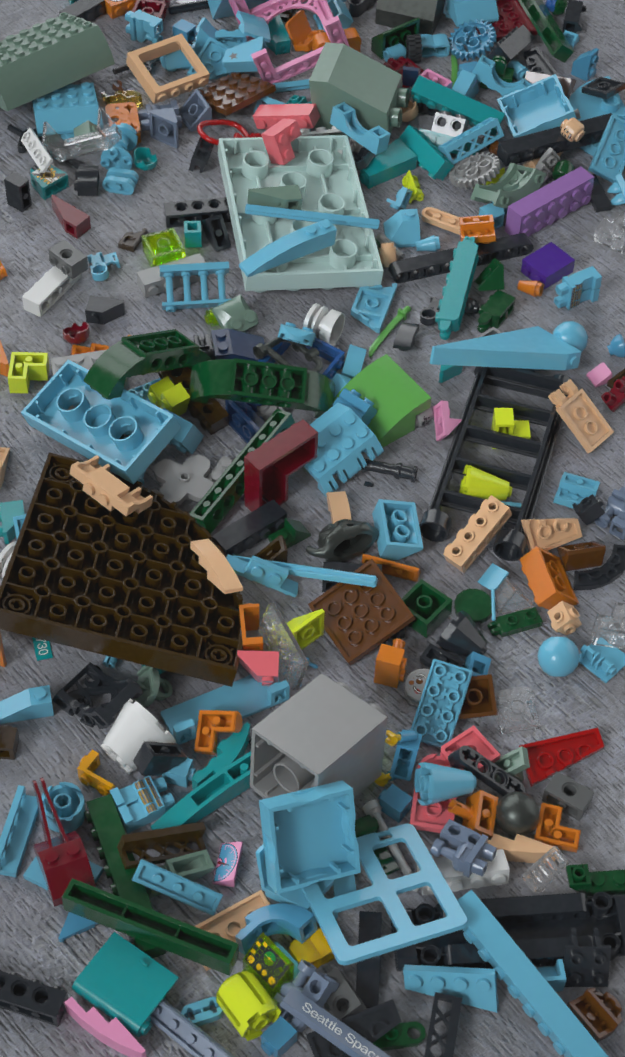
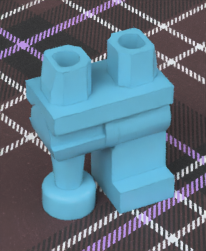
[125,9,163,44]

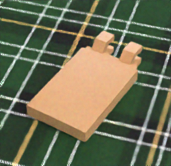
[548,379,614,453]

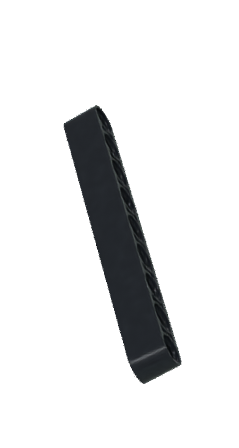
[388,233,534,284]

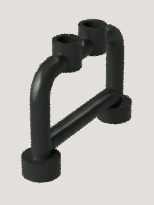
[253,337,323,373]

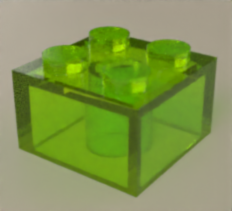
[142,227,186,268]

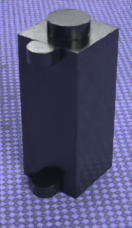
[562,0,587,34]

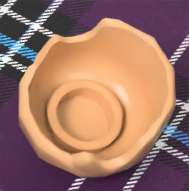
[401,100,418,122]

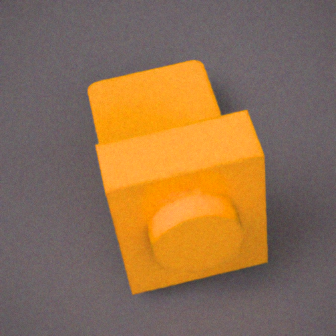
[77,750,115,796]

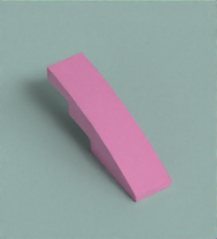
[64,996,147,1057]

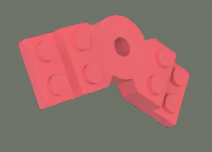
[410,725,501,833]

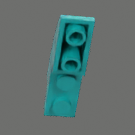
[192,722,250,790]

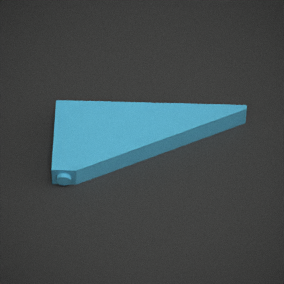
[429,326,582,370]

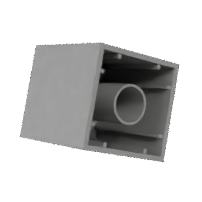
[250,673,388,798]

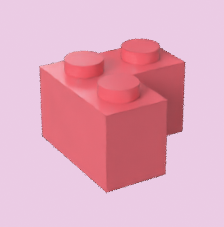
[261,118,301,165]

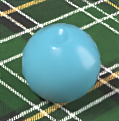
[552,321,588,352]
[537,636,580,677]

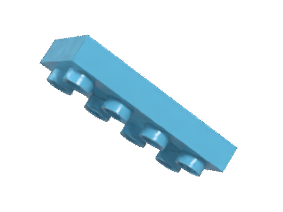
[21,359,181,484]

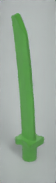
[451,55,458,87]
[369,305,411,357]

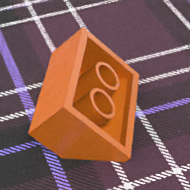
[520,546,579,610]

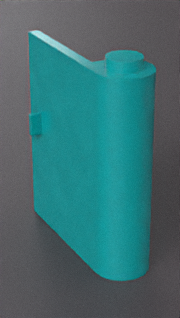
[72,932,179,1038]

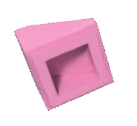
[586,362,612,388]

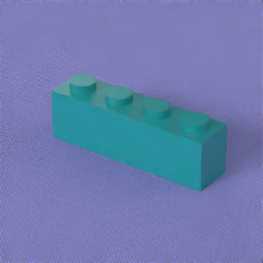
[399,125,454,181]

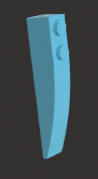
[239,219,337,277]

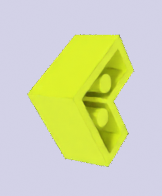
[8,352,50,394]
[148,376,190,416]
[491,408,531,449]

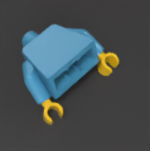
[374,729,422,787]

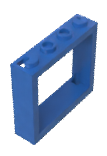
[259,327,345,380]

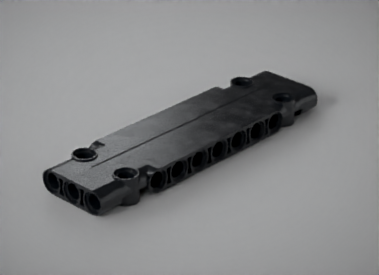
[390,892,625,972]

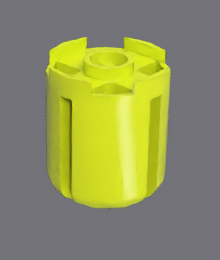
[216,971,281,1041]

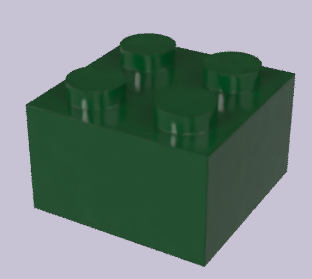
[401,579,452,638]

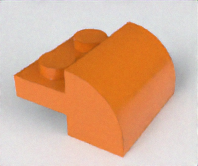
[459,214,496,244]

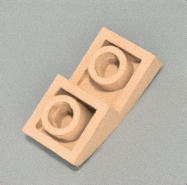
[326,491,352,524]

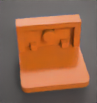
[285,10,324,52]

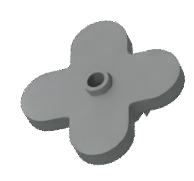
[154,455,214,506]

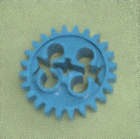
[448,19,497,61]

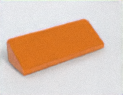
[362,553,421,582]

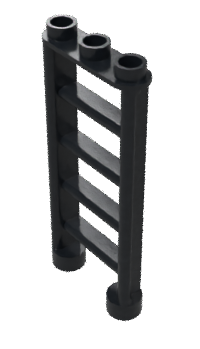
[419,366,570,561]

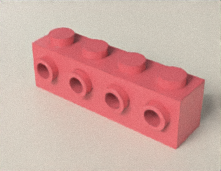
[253,103,320,130]

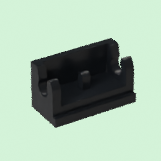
[189,137,214,173]

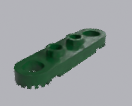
[372,1021,426,1051]

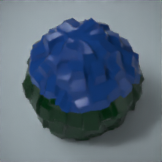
[545,0,568,16]

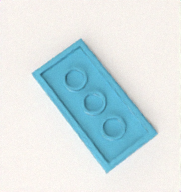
[588,114,625,183]

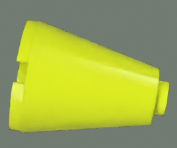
[459,465,512,501]

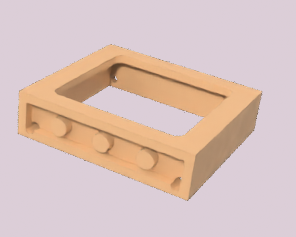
[126,34,210,104]

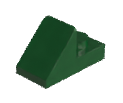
[268,518,311,549]

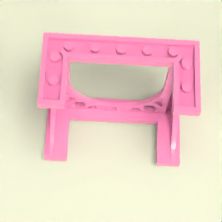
[228,0,349,83]

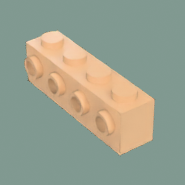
[443,495,512,573]

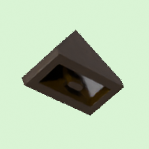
[254,535,288,563]

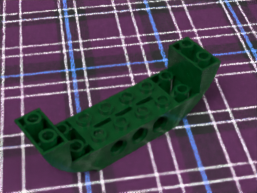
[84,329,211,400]
[189,358,335,418]

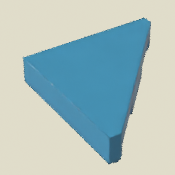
[58,912,98,942]

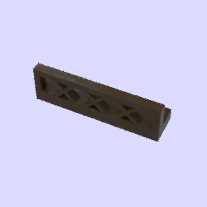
[117,822,208,870]

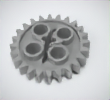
[449,152,501,190]

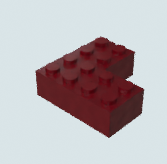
[244,419,318,512]

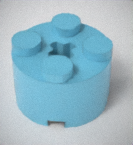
[42,782,86,834]

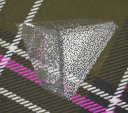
[495,577,536,615]

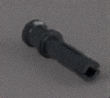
[361,458,418,483]

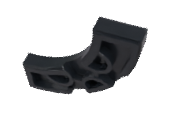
[573,544,625,591]

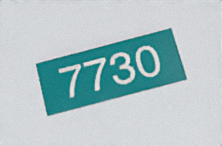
[32,637,53,661]

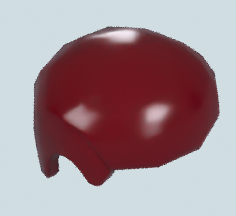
[63,322,90,345]

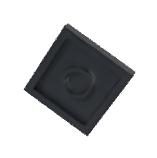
[581,77,625,99]

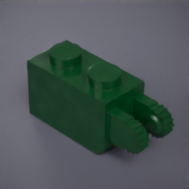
[477,290,516,333]

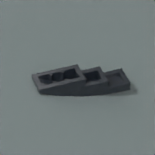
[356,911,382,1008]

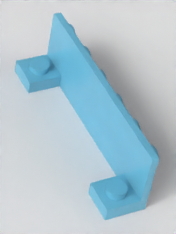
[160,675,290,745]

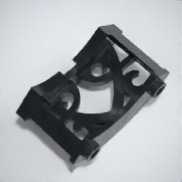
[52,662,143,729]

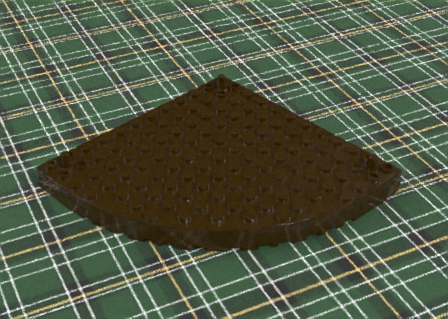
[0,452,245,687]

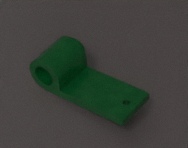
[355,814,399,876]

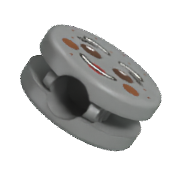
[404,669,430,708]

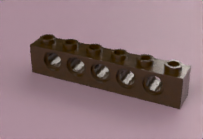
[158,367,229,435]

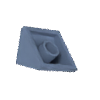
[179,89,212,132]
[149,107,179,148]

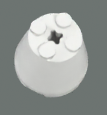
[101,698,176,774]

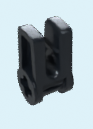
[193,334,215,360]

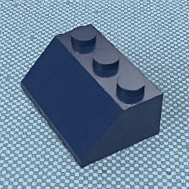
[225,400,265,444]

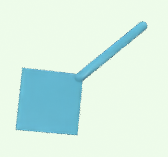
[478,563,509,621]

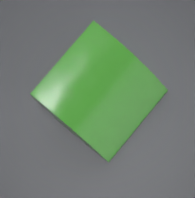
[334,354,431,448]

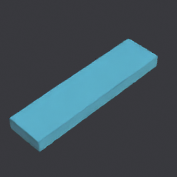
[132,859,223,916]

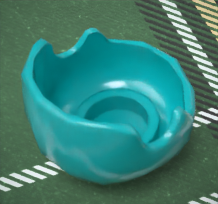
[133,147,158,171]

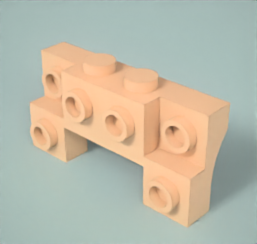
[70,455,153,516]

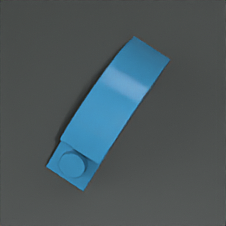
[235,903,318,955]

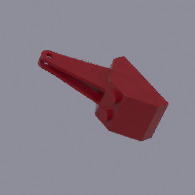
[32,777,96,907]

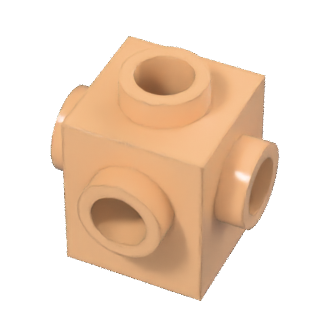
[547,601,582,635]

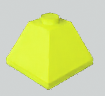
[278,609,325,654]

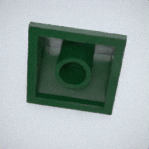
[472,258,504,291]

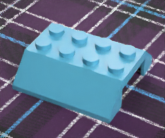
[303,403,384,497]

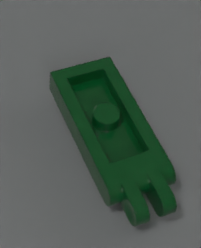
[487,607,543,637]

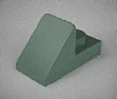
[494,746,530,782]

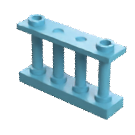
[159,262,230,312]

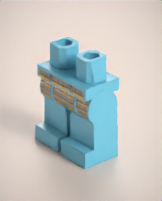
[554,266,602,310]
[110,776,175,834]

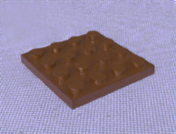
[189,72,276,116]
[308,559,416,666]

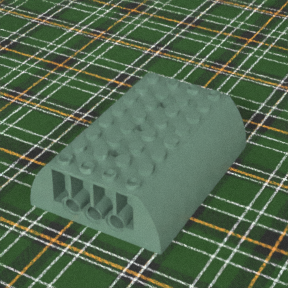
[0,12,115,111]

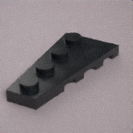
[306,999,402,1057]

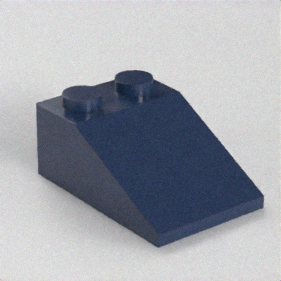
[211,328,265,361]

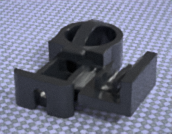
[420,297,441,326]

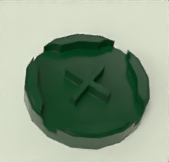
[454,589,492,623]

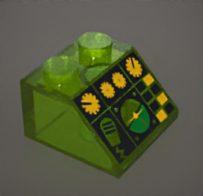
[242,933,294,1001]

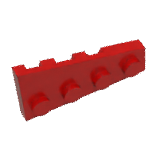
[519,727,605,787]

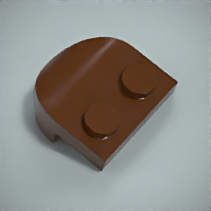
[567,988,623,1043]

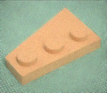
[521,518,582,551]

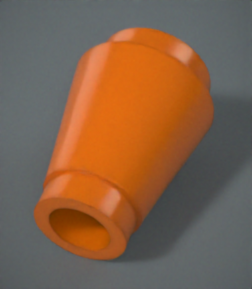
[517,280,544,298]

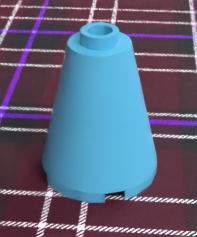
[414,762,477,806]

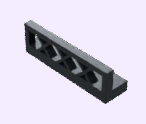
[424,992,462,1057]

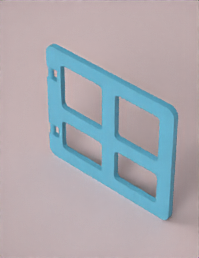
[301,823,467,965]

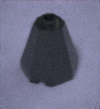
[436,610,488,657]

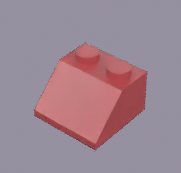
[237,650,279,686]

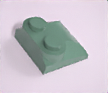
[211,294,259,332]

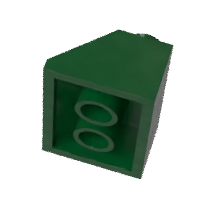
[371,18,420,60]

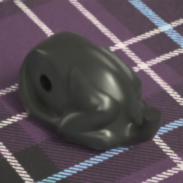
[306,519,379,563]

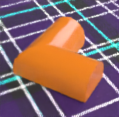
[194,710,243,755]
[534,802,581,853]

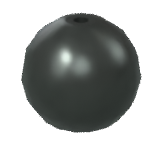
[496,791,539,836]

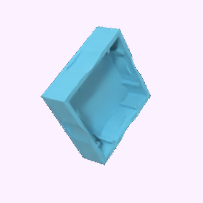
[497,74,576,138]
[259,780,361,894]

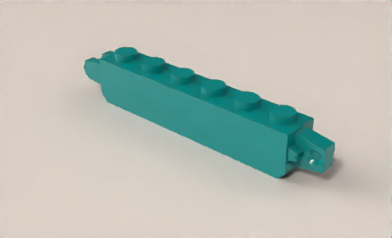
[435,236,479,340]

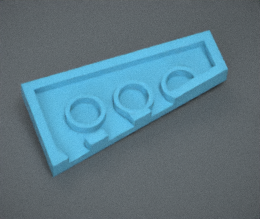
[403,965,498,1013]

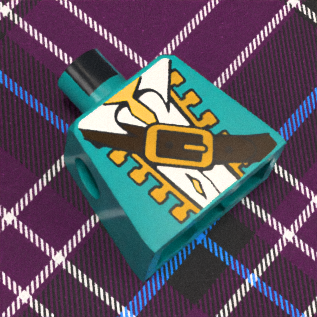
[30,164,69,201]

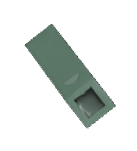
[247,185,303,210]

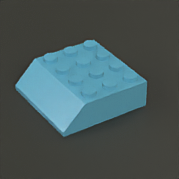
[32,82,102,137]

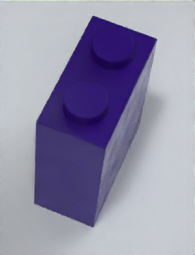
[520,242,575,290]

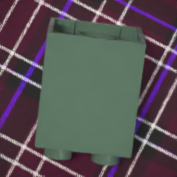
[309,43,410,135]

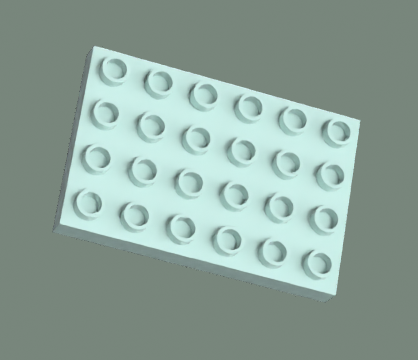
[218,135,383,293]

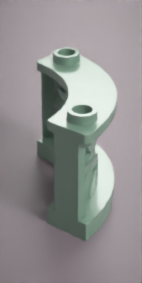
[470,162,547,208]

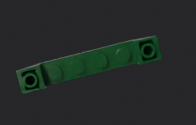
[565,864,625,896]

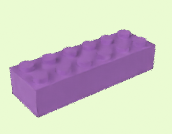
[505,166,594,237]

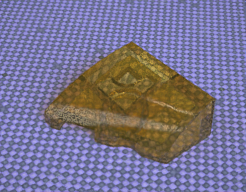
[101,90,143,108]

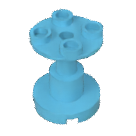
[100,123,138,170]

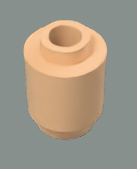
[379,242,397,268]

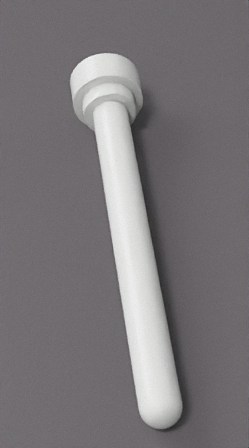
[363,800,420,892]

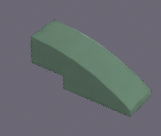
[145,849,215,898]

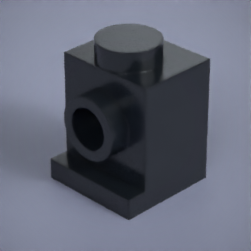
[572,494,605,526]

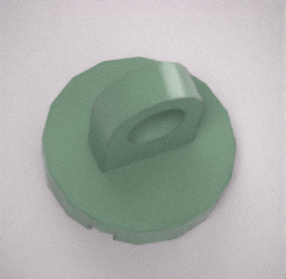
[133,666,172,707]

